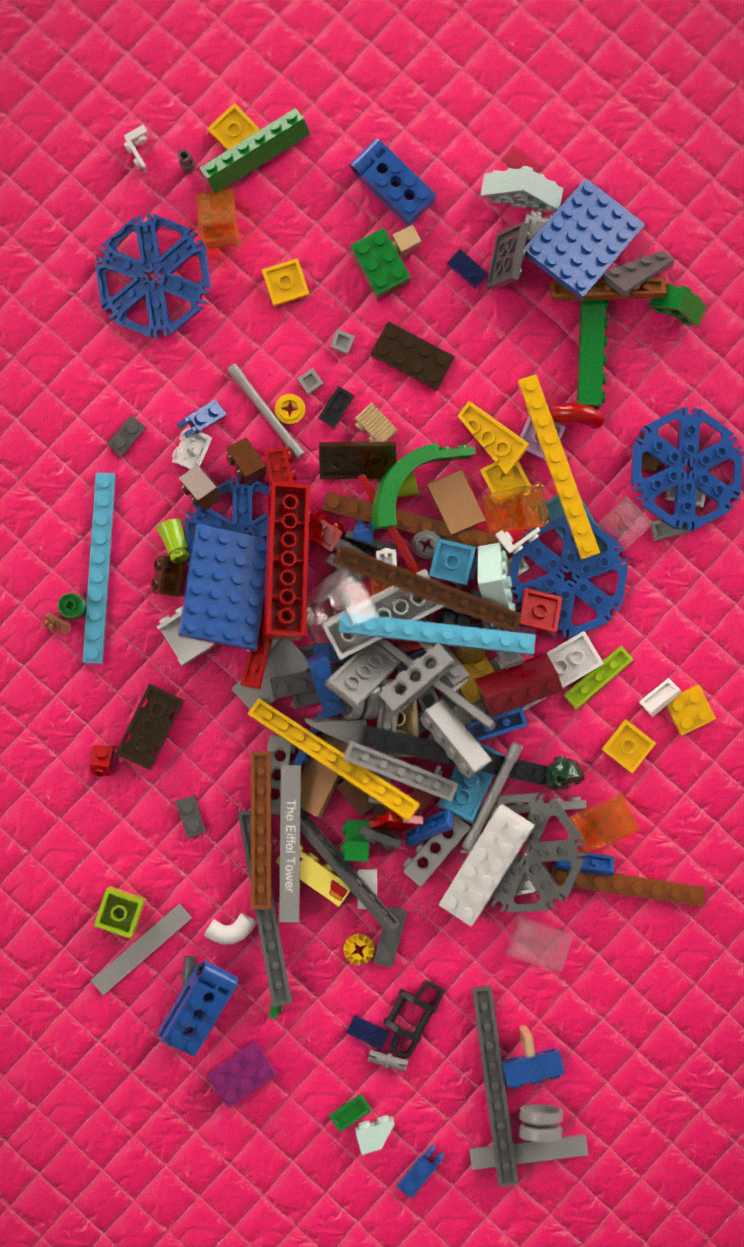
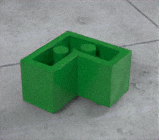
[649,284,707,326]
[341,819,370,862]

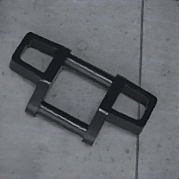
[382,980,444,1059]

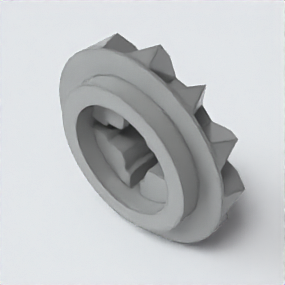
[411,529,441,559]

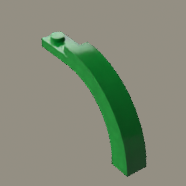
[372,443,476,530]

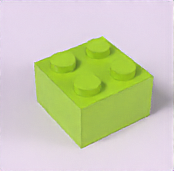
[94,886,147,938]

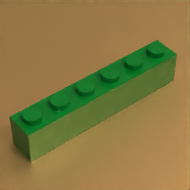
[200,108,311,194]
[577,300,609,409]

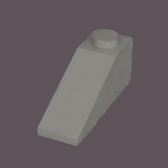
[305,716,367,745]

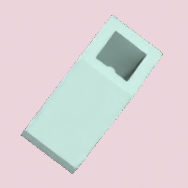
[356,1115,394,1155]

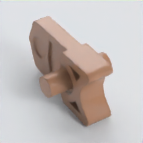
[43,612,71,635]

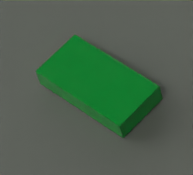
[329,1093,372,1132]

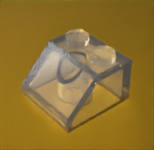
[597,496,653,552]

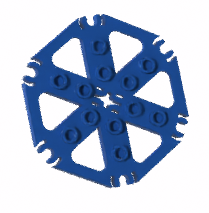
[95,213,212,338]
[630,407,743,531]
[185,477,269,566]
[510,516,629,638]

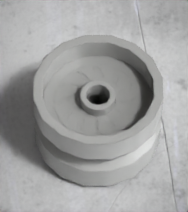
[340,686,380,720]
[519,1104,563,1143]

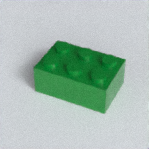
[350,228,411,300]

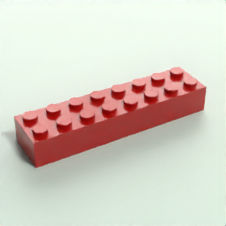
[263,482,310,641]

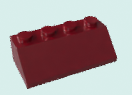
[474,653,564,717]

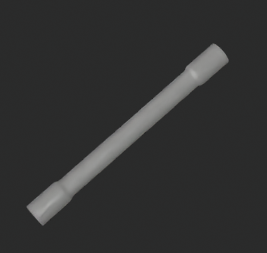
[227,363,305,460]
[462,742,523,851]

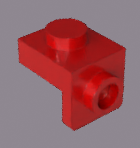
[90,745,114,777]

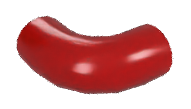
[552,403,605,429]

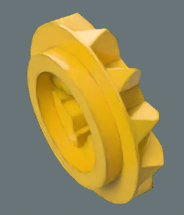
[275,394,305,425]
[343,934,374,965]

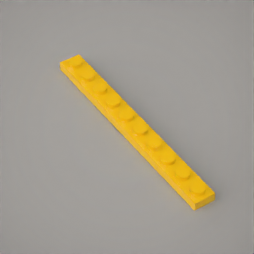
[518,374,600,560]
[248,698,420,821]

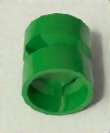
[58,593,87,620]

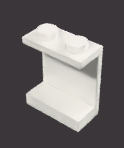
[157,606,216,666]

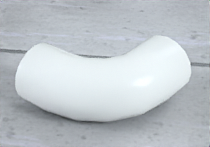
[204,913,257,945]

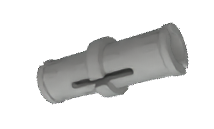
[367,1049,408,1072]

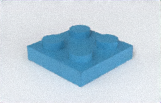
[429,538,476,585]

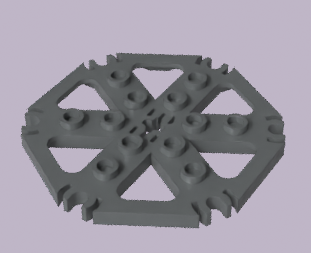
[461,792,586,913]

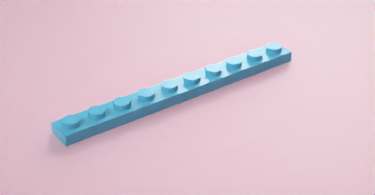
[83,472,116,664]
[339,612,536,655]

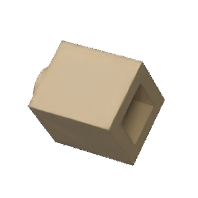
[392,225,422,256]

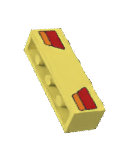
[276,845,350,906]

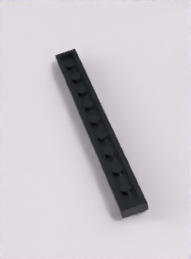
[359,725,549,785]

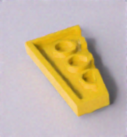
[458,401,530,476]

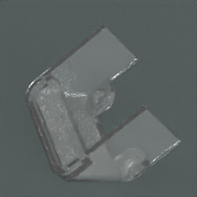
[306,567,378,646]

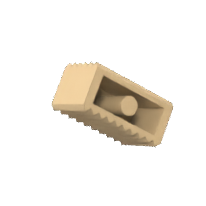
[355,402,398,442]

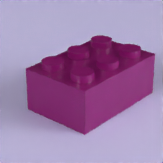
[206,1038,278,1109]

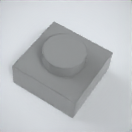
[330,329,355,355]
[297,368,324,395]

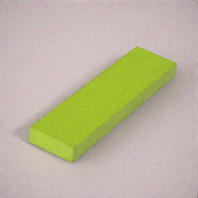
[563,645,634,710]

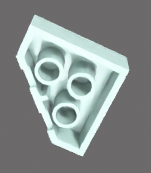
[481,166,563,212]
[478,543,516,627]

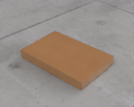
[427,470,486,536]

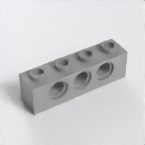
[379,643,457,715]
[267,735,296,815]
[402,814,471,887]

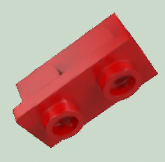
[263,446,297,484]
[309,511,347,552]

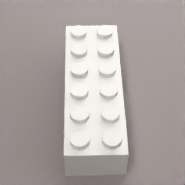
[322,569,444,660]
[439,804,535,926]

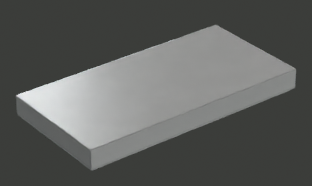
[231,640,309,709]
[325,642,401,709]

